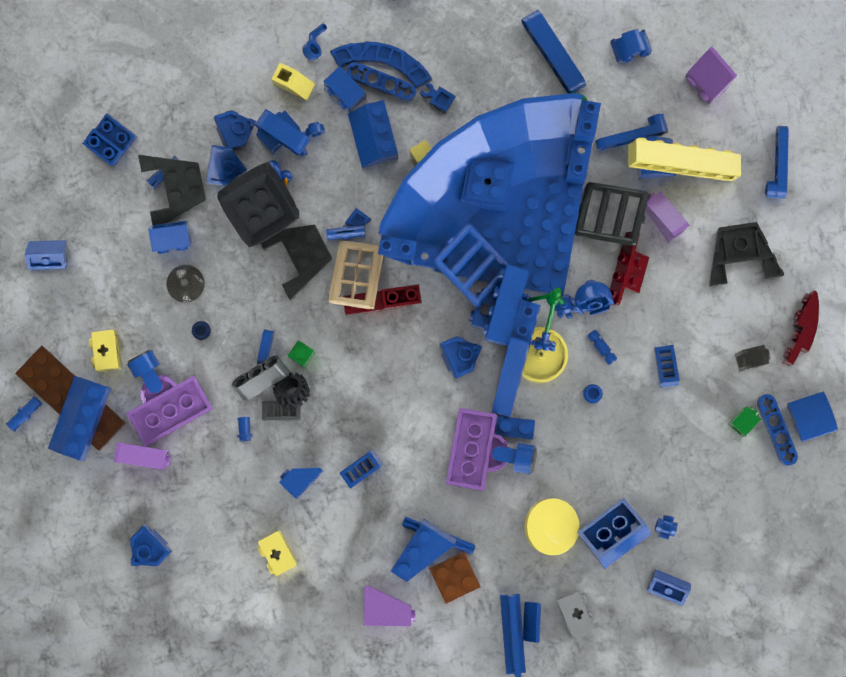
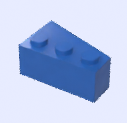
[391,519,457,582]

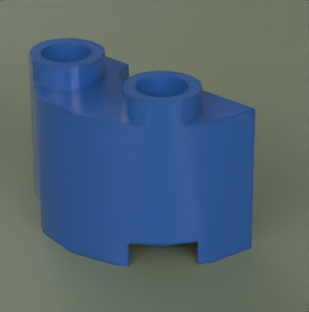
[610,29,652,63]

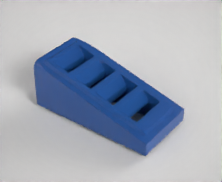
[654,345,680,388]
[340,450,383,489]

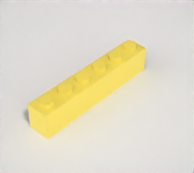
[628,138,741,181]

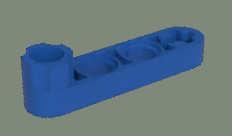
[595,113,668,151]
[765,126,789,199]

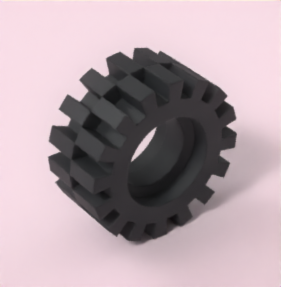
[273,372,310,409]

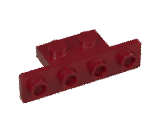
[610,232,650,306]

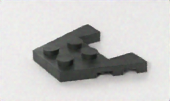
[138,155,206,225]
[709,222,784,287]
[260,224,332,301]

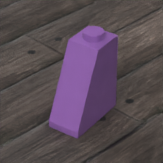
[645,191,690,242]
[113,442,171,470]
[364,585,415,626]

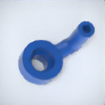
[302,23,327,61]
[300,122,326,157]

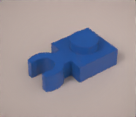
[420,82,456,113]

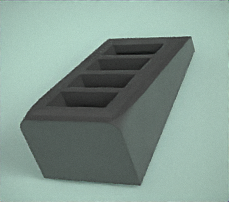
[262,401,301,421]

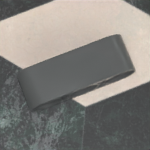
[232,355,289,401]

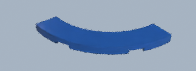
[330,41,432,89]

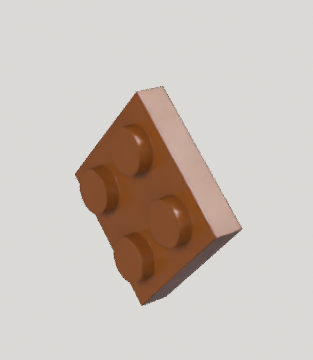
[429,552,481,604]

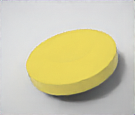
[522,327,568,383]
[524,498,579,555]

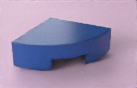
[345,208,371,226]

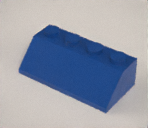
[48,376,112,461]

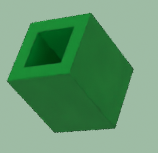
[288,340,316,368]
[728,406,761,437]

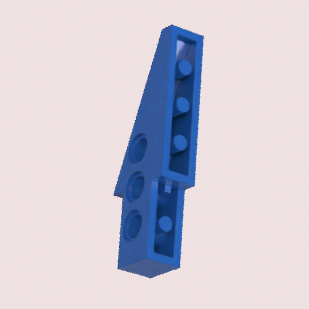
[492,300,541,417]

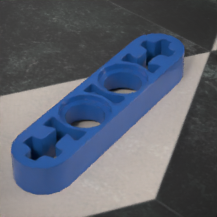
[347,62,416,102]
[757,394,798,466]

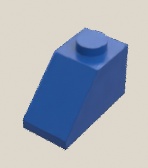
[279,468,324,499]

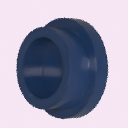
[192,321,211,340]

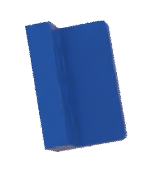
[25,240,67,270]

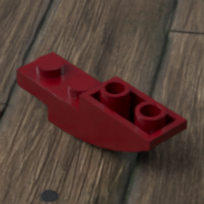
[342,284,422,316]
[782,290,819,366]

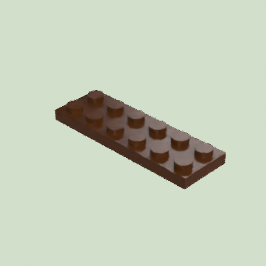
[15,345,126,451]

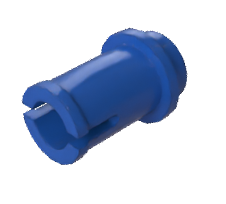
[237,417,253,442]

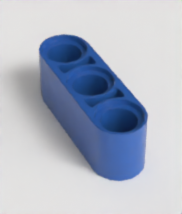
[254,109,310,156]

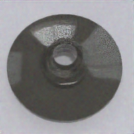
[166,265,205,303]

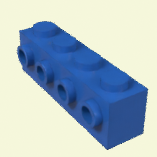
[482,264,529,347]

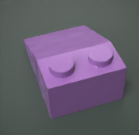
[685,47,737,104]

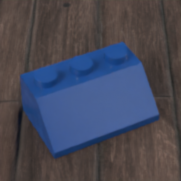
[348,100,399,168]
[577,498,651,569]

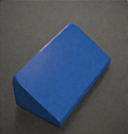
[647,569,691,606]
[523,601,541,643]

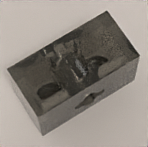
[734,345,771,372]

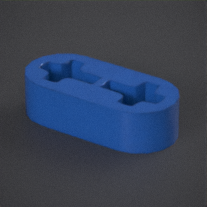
[257,329,274,365]

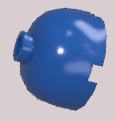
[575,280,614,315]

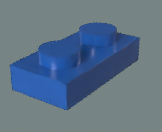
[495,416,535,440]

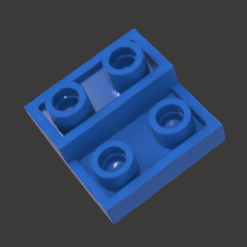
[82,113,138,166]
[787,391,838,442]

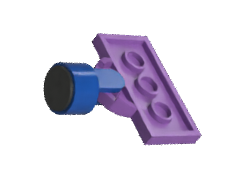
[126,349,213,447]
[446,408,537,491]

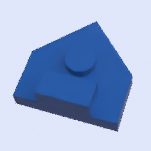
[213,110,256,150]
[206,145,247,186]
[439,336,482,379]
[130,524,172,566]

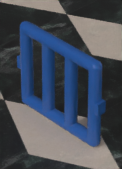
[433,223,508,307]

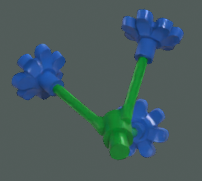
[521,288,577,351]

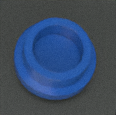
[583,384,603,403]

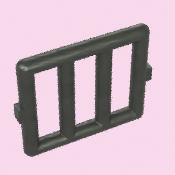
[575,182,649,246]

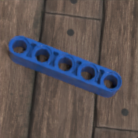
[521,9,587,94]

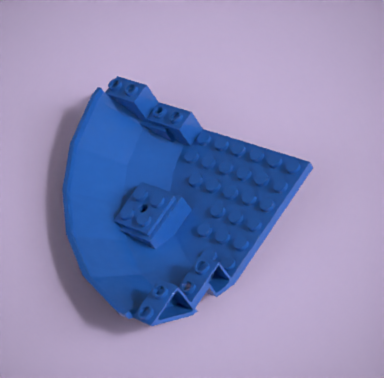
[378,93,601,296]

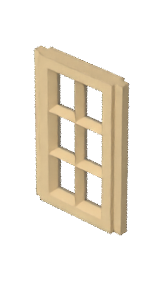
[328,240,383,309]

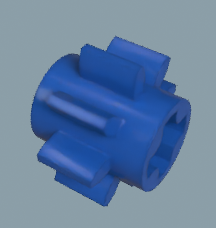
[655,515,678,539]

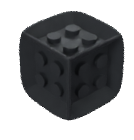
[217,162,300,248]

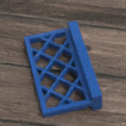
[500,594,526,677]

